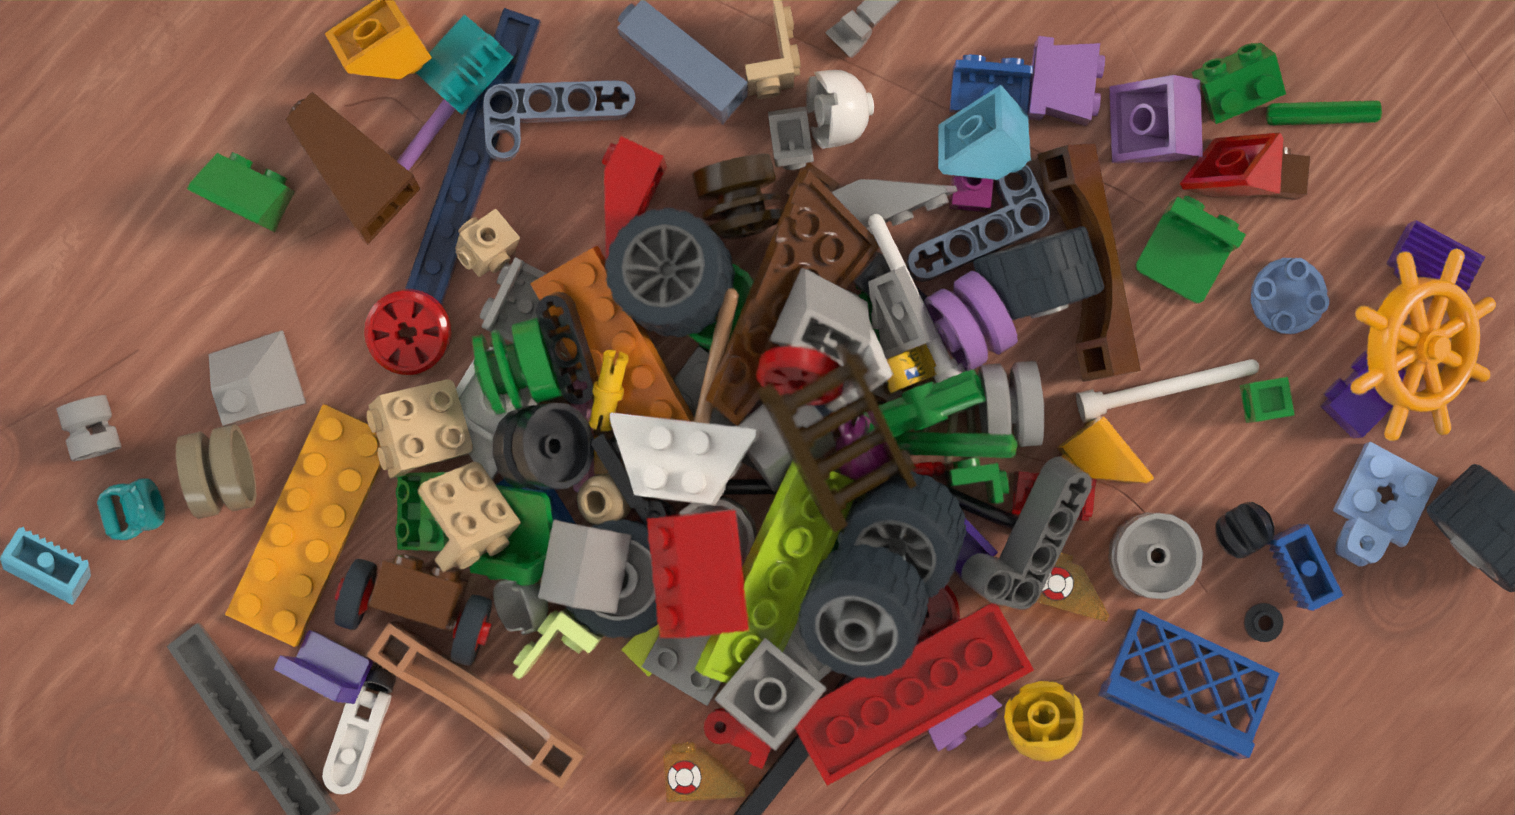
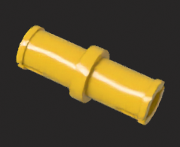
[588,350,629,431]

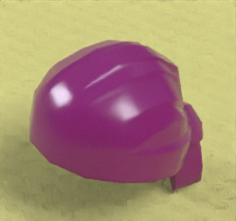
[835,415,890,480]

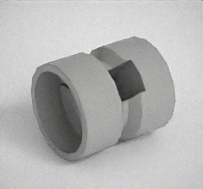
[56,395,122,462]

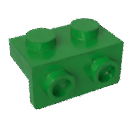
[1192,43,1286,124]
[945,458,1009,504]

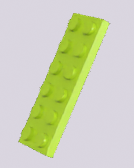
[695,460,856,684]

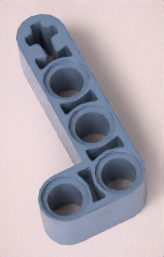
[483,80,636,162]
[906,164,1050,282]

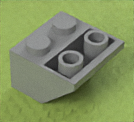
[770,268,871,366]

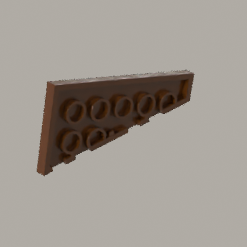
[705,167,879,426]

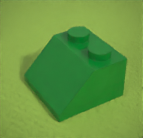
[187,152,295,233]

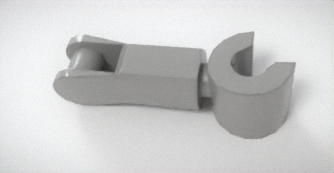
[825,0,901,58]

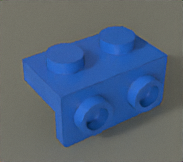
[949,54,1033,114]

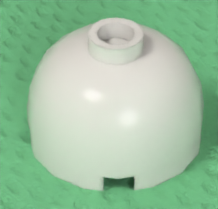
[806,70,874,149]

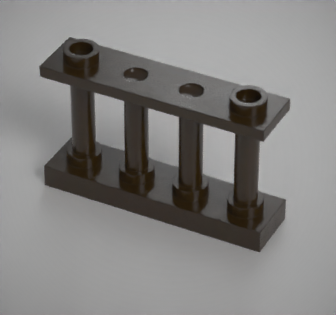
[757,343,917,533]

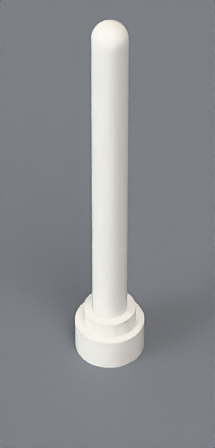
[868,214,965,383]
[1076,359,1259,423]

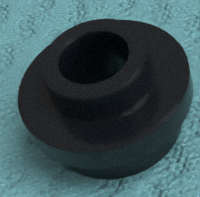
[1244,603,1284,642]

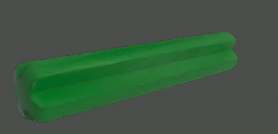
[1266,100,1382,125]

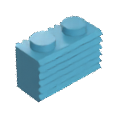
[0,527,91,605]

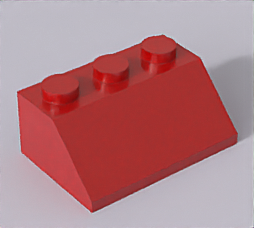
[647,510,749,638]

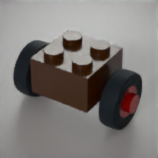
[334,554,492,666]

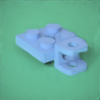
[1333,442,1438,567]

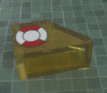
[1036,552,1109,622]
[663,742,745,802]

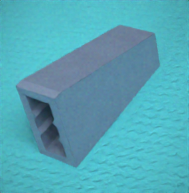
[617,0,748,124]

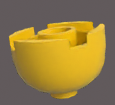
[1004,681,1084,762]

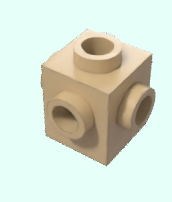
[455,209,520,277]

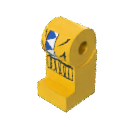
[886,343,937,393]

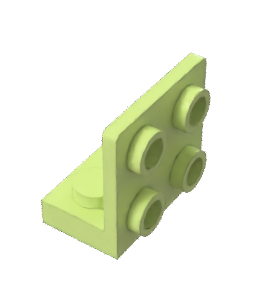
[513,608,604,680]

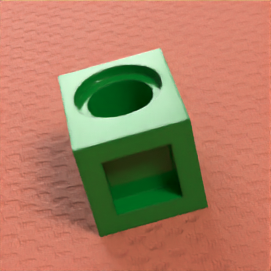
[1239,377,1295,423]

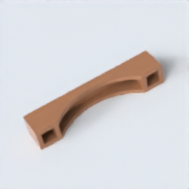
[367,620,587,789]

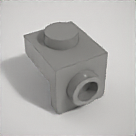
[768,106,814,170]

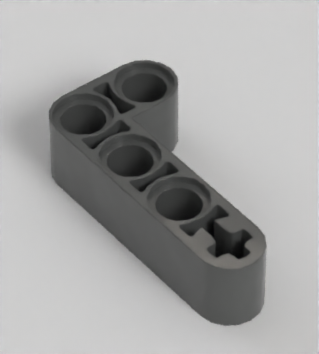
[962,457,1092,610]

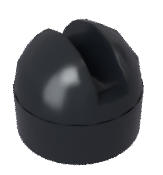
[363,663,396,693]

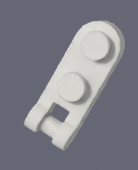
[322,686,392,795]

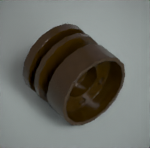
[692,154,783,240]

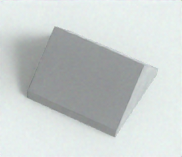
[734,404,835,492]
[538,520,632,613]
[715,638,826,751]

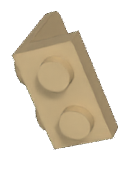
[745,0,801,99]
[367,379,473,479]
[418,462,521,572]

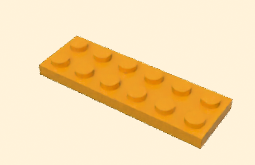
[225,404,381,647]

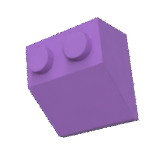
[1109,75,1203,163]

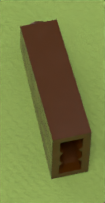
[286,92,420,245]

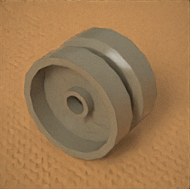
[176,424,256,519]

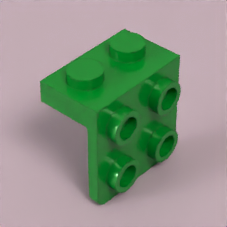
[1135,196,1246,304]
[469,485,553,586]

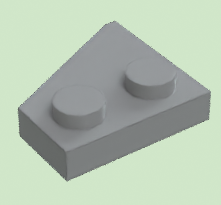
[868,266,937,359]

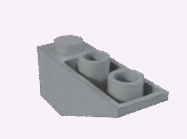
[831,179,957,236]

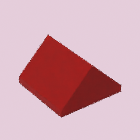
[1180,132,1283,198]

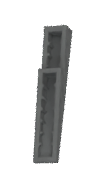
[167,623,341,815]

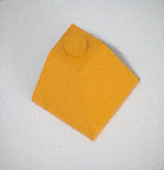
[324,0,432,80]
[1057,416,1154,483]

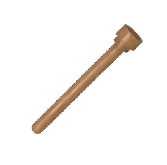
[694,288,738,424]

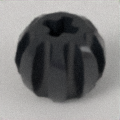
[1215,502,1275,559]

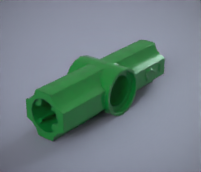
[864,369,986,437]

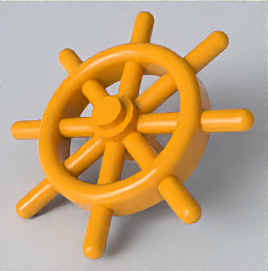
[1350,249,1496,441]

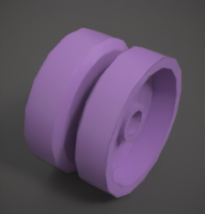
[924,271,1018,371]

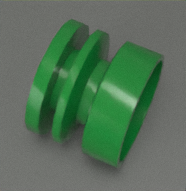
[472,317,561,415]

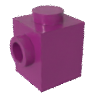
[949,175,993,213]

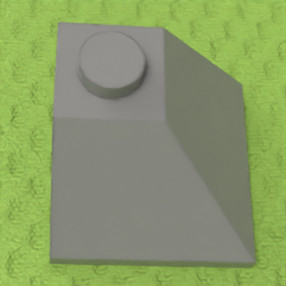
[209,330,307,426]

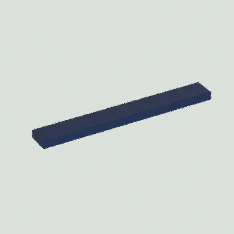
[405,8,541,305]

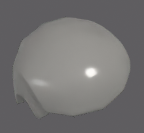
[493,579,548,635]

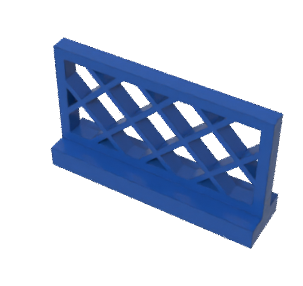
[1098,609,1280,760]

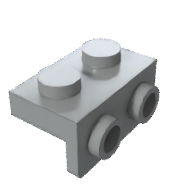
[480,257,547,343]

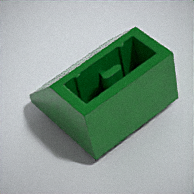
[395,472,450,551]

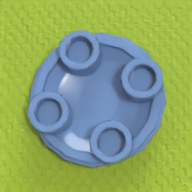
[1251,258,1329,334]

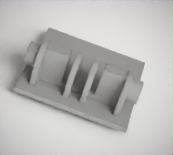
[642,635,721,706]

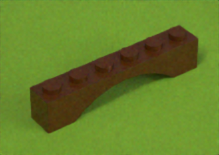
[1037,144,1141,382]

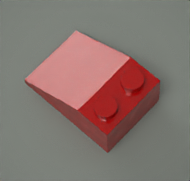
[602,136,667,259]

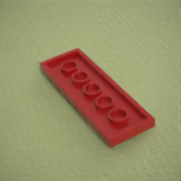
[795,602,1034,786]

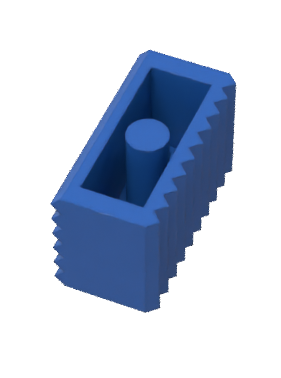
[1268,524,1343,611]

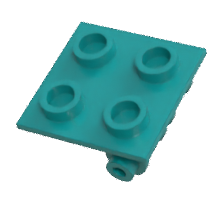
[415,14,514,114]

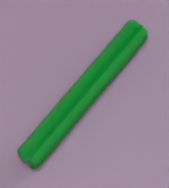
[894,432,1018,458]

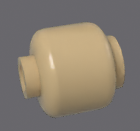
[577,473,632,525]

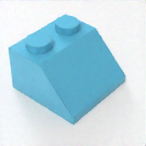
[938,85,1031,180]

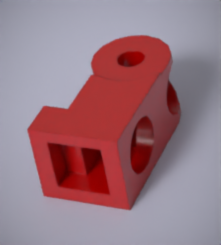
[703,708,771,769]

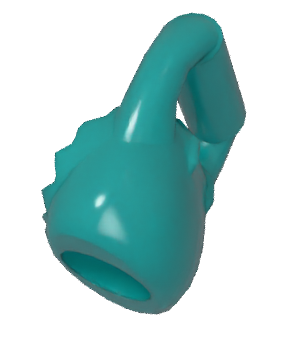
[97,478,165,541]

